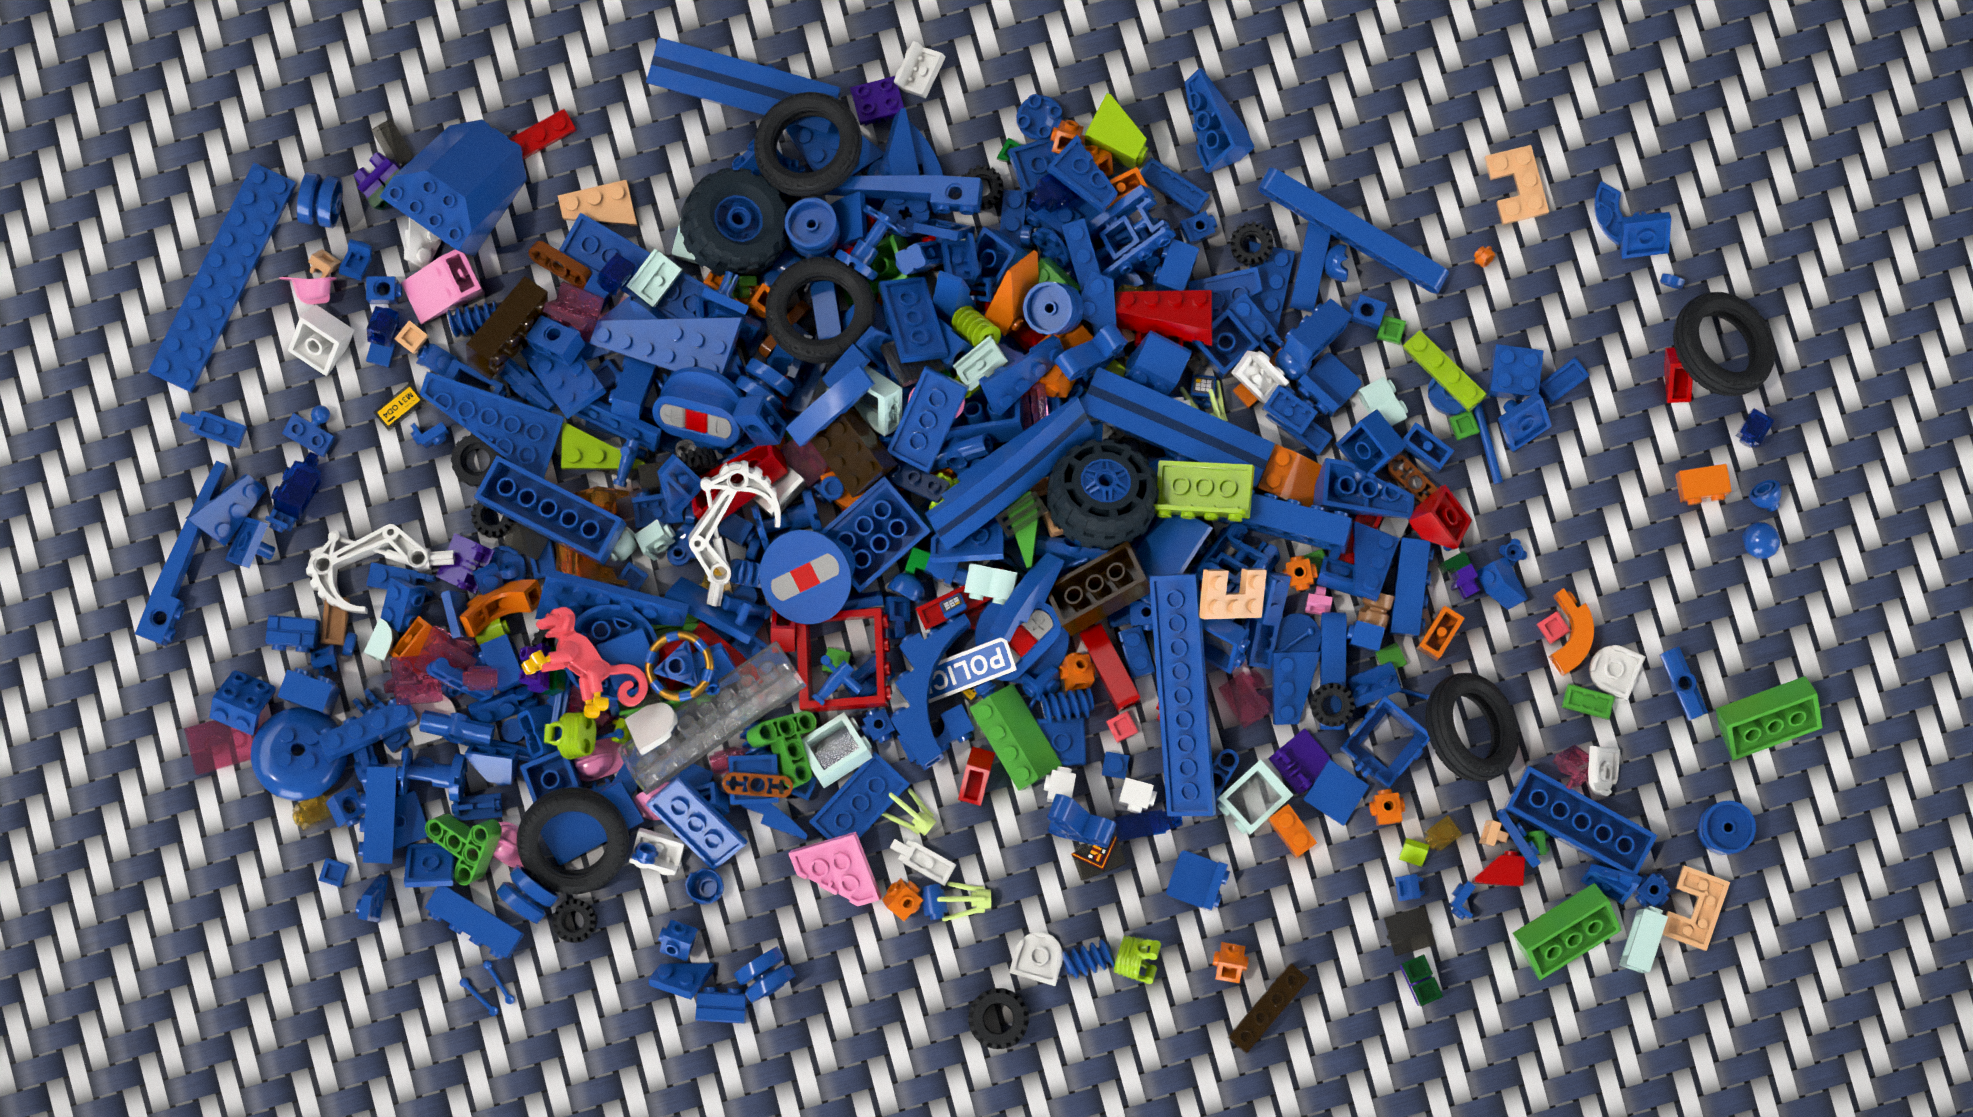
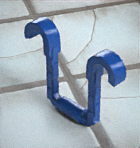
[1197,524,1269,586]

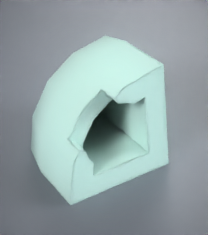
[364,618,394,662]

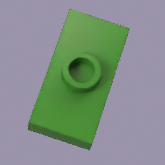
[1561,684,1615,720]

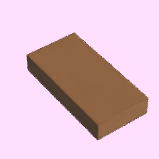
[320,597,350,646]

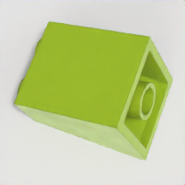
[1084,93,1148,169]

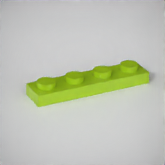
[1403,330,1486,412]

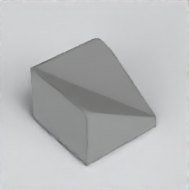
[1378,517,1409,543]

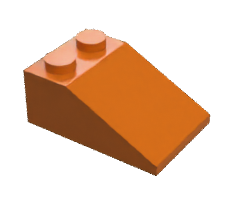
[984,250,1039,336]
[1256,444,1322,508]

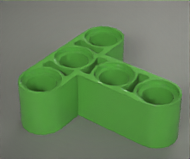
[746,711,817,788]
[425,814,502,885]

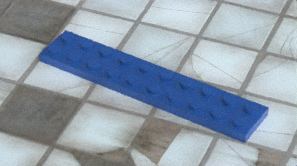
[148,162,297,393]
[1149,573,1216,816]

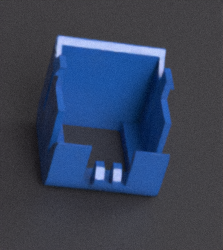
[1339,696,1430,789]

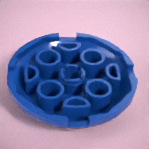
[565,604,659,700]
[250,707,348,801]

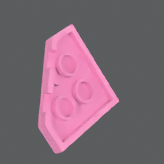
[788,832,882,906]

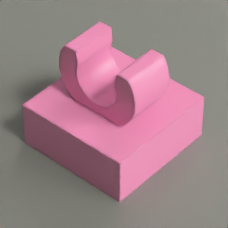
[1305,586,1332,615]

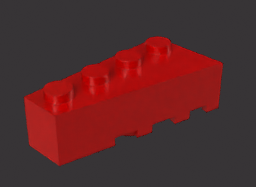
[1115,290,1212,346]
[692,445,788,523]

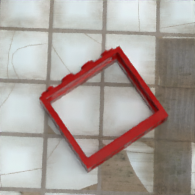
[796,608,892,713]

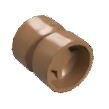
[1357,593,1395,629]

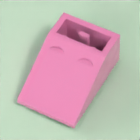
[401,249,485,325]

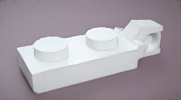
[890,839,956,886]

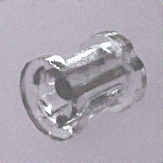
[675,439,697,457]

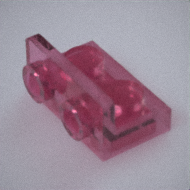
[1218,671,1270,729]
[1552,745,1589,790]

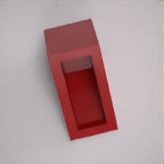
[1664,347,1693,403]
[771,609,797,652]
[958,746,995,806]
[1472,851,1525,887]

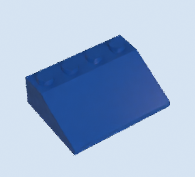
[819,476,934,593]
[1130,514,1213,604]

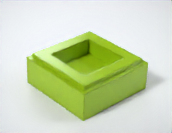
[1399,838,1430,867]

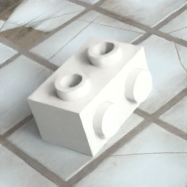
[1044,766,1076,802]
[1118,778,1157,814]

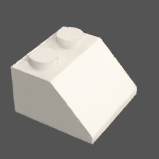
[288,304,354,376]
[752,466,807,518]

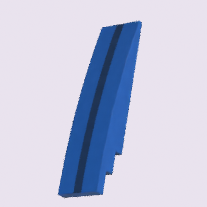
[646,37,841,133]
[1082,367,1275,487]
[925,396,1095,550]

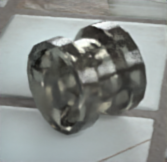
[1185,346,1209,376]

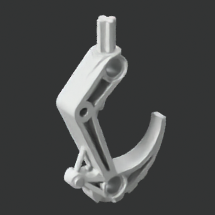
[688,460,781,607]
[306,524,455,614]

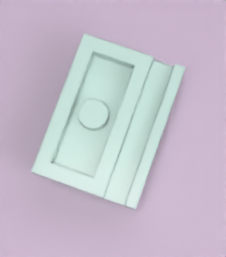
[627,249,683,308]
[953,336,1008,391]

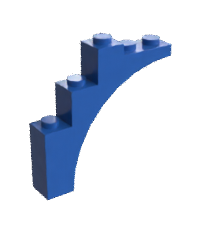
[891,613,971,771]

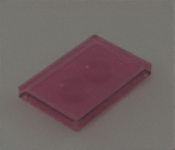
[184,720,260,775]

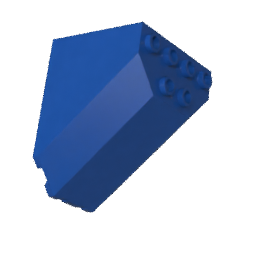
[379,119,527,257]

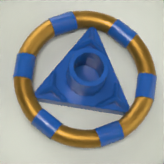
[645,630,714,702]

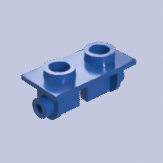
[451,793,503,821]

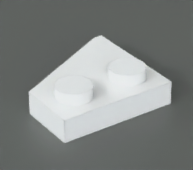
[404,217,442,269]

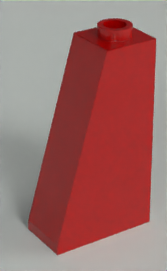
[1079,623,1141,712]

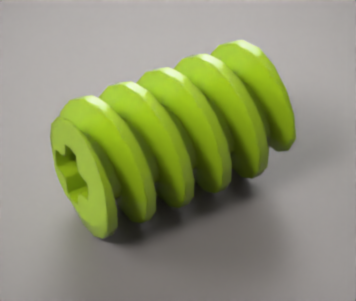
[952,306,1001,348]

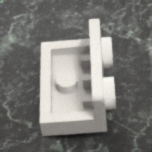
[894,41,945,98]
[1231,350,1289,403]
[629,828,685,875]

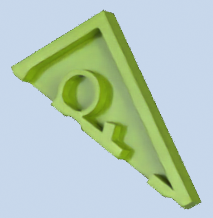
[561,423,646,470]

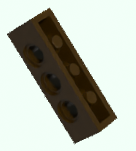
[1227,963,1309,1054]

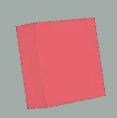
[1536,611,1570,645]
[1106,711,1138,743]

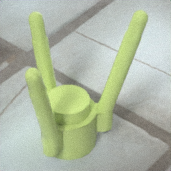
[1180,380,1228,421]
[882,788,937,836]
[937,882,991,921]

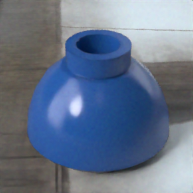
[1749,480,1782,512]

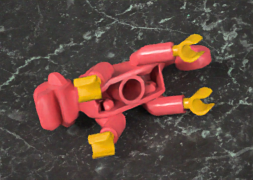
[521,607,648,718]

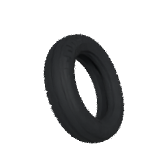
[754,92,862,197]
[765,257,876,364]
[1673,292,1775,396]
[1425,673,1519,782]
[517,787,629,894]

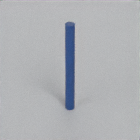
[1473,402,1503,485]

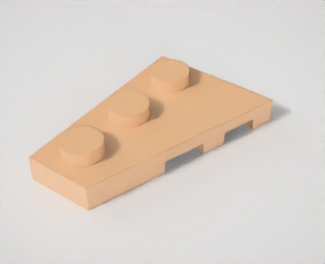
[558,180,638,226]

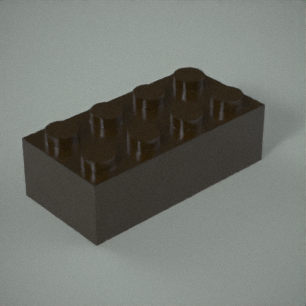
[466,276,549,380]
[810,405,898,498]
[1048,541,1150,636]

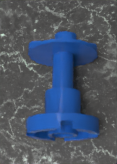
[834,205,906,282]
[751,489,823,551]
[396,747,468,802]

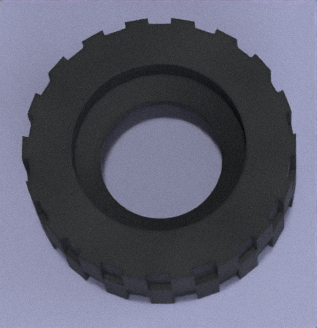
[451,434,505,488]

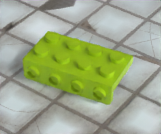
[1153,460,1255,522]

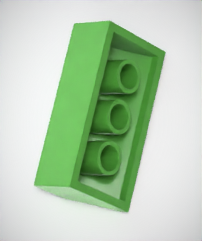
[1716,676,1822,761]
[969,683,1063,791]
[1513,883,1622,980]

